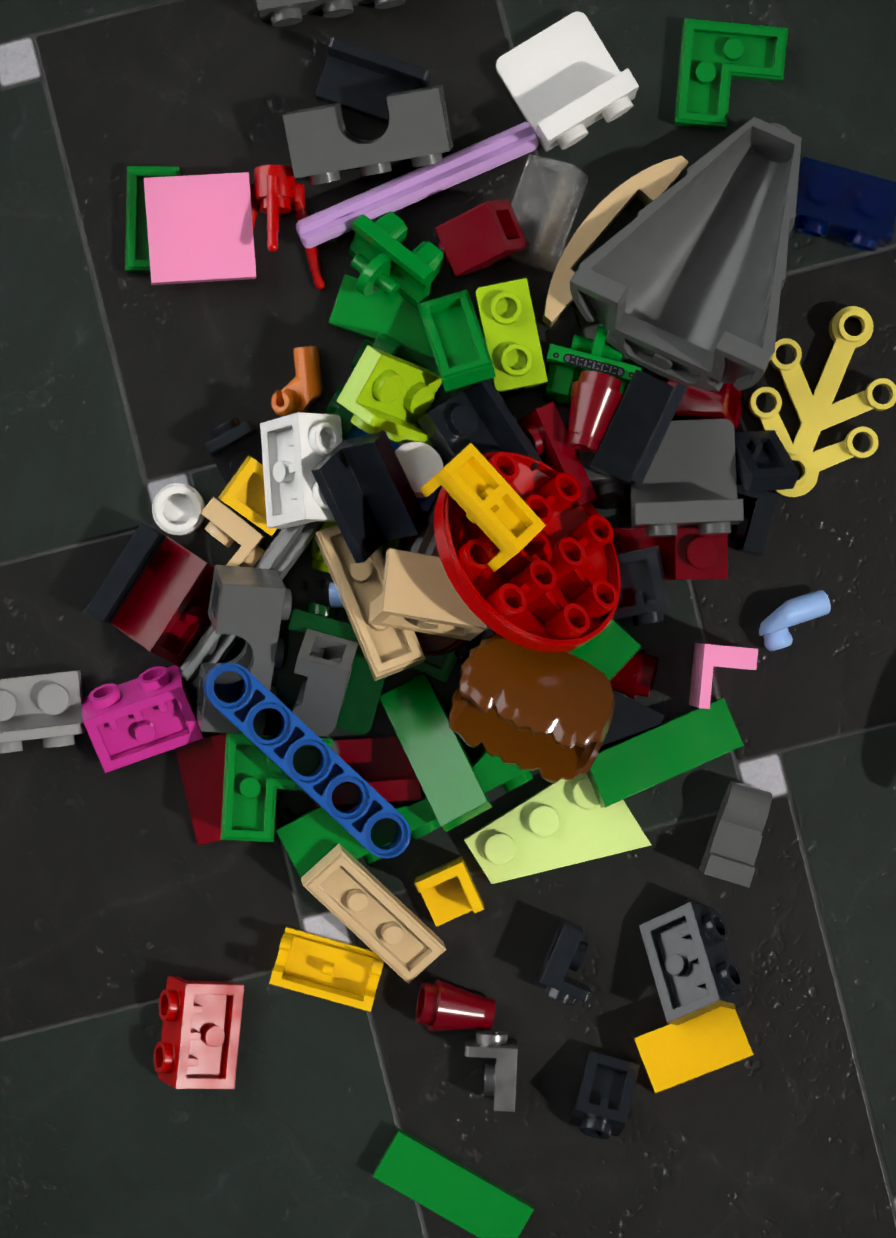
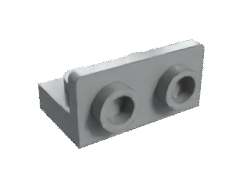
[0,670,87,754]

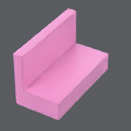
[689,643,758,709]

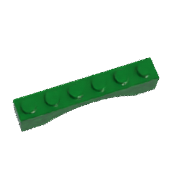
[276,750,533,878]

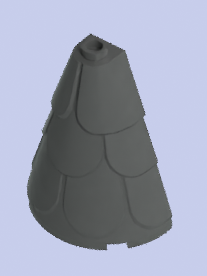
[570,117,802,392]

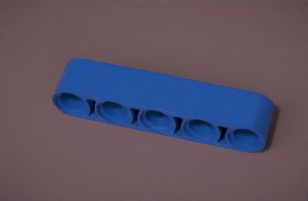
[203,662,411,859]

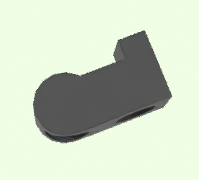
[292,629,358,737]
[699,781,772,888]

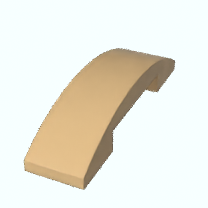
[542,156,689,328]

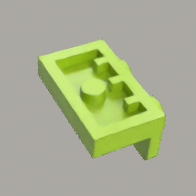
[476,278,548,392]
[337,345,442,447]

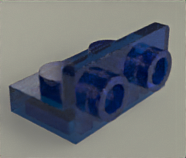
[794,157,896,252]

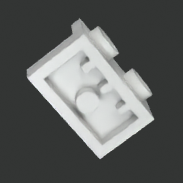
[260,412,342,529]

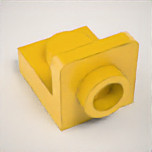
[218,455,277,536]

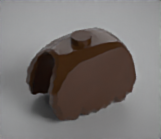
[449,634,615,784]

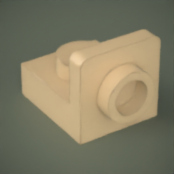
[201,497,266,568]

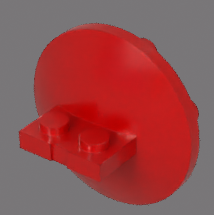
[434,451,621,653]

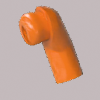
[271,346,323,416]

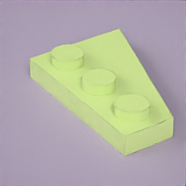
[464,773,651,884]

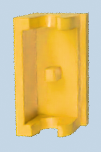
[419,443,546,572]
[269,926,384,1012]
[634,1006,754,1094]

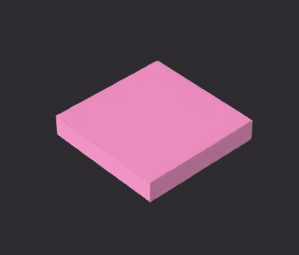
[144,172,256,285]

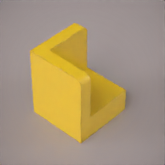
[414,856,484,927]

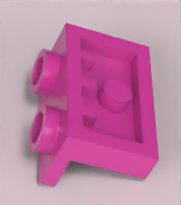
[82,665,203,773]

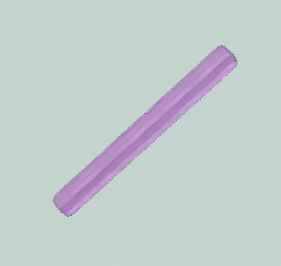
[296,122,539,248]

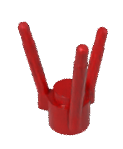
[250,165,325,289]

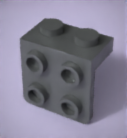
[630,419,744,537]

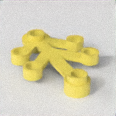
[749,306,896,497]

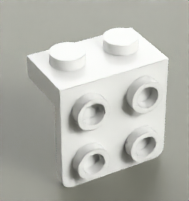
[496,11,639,152]

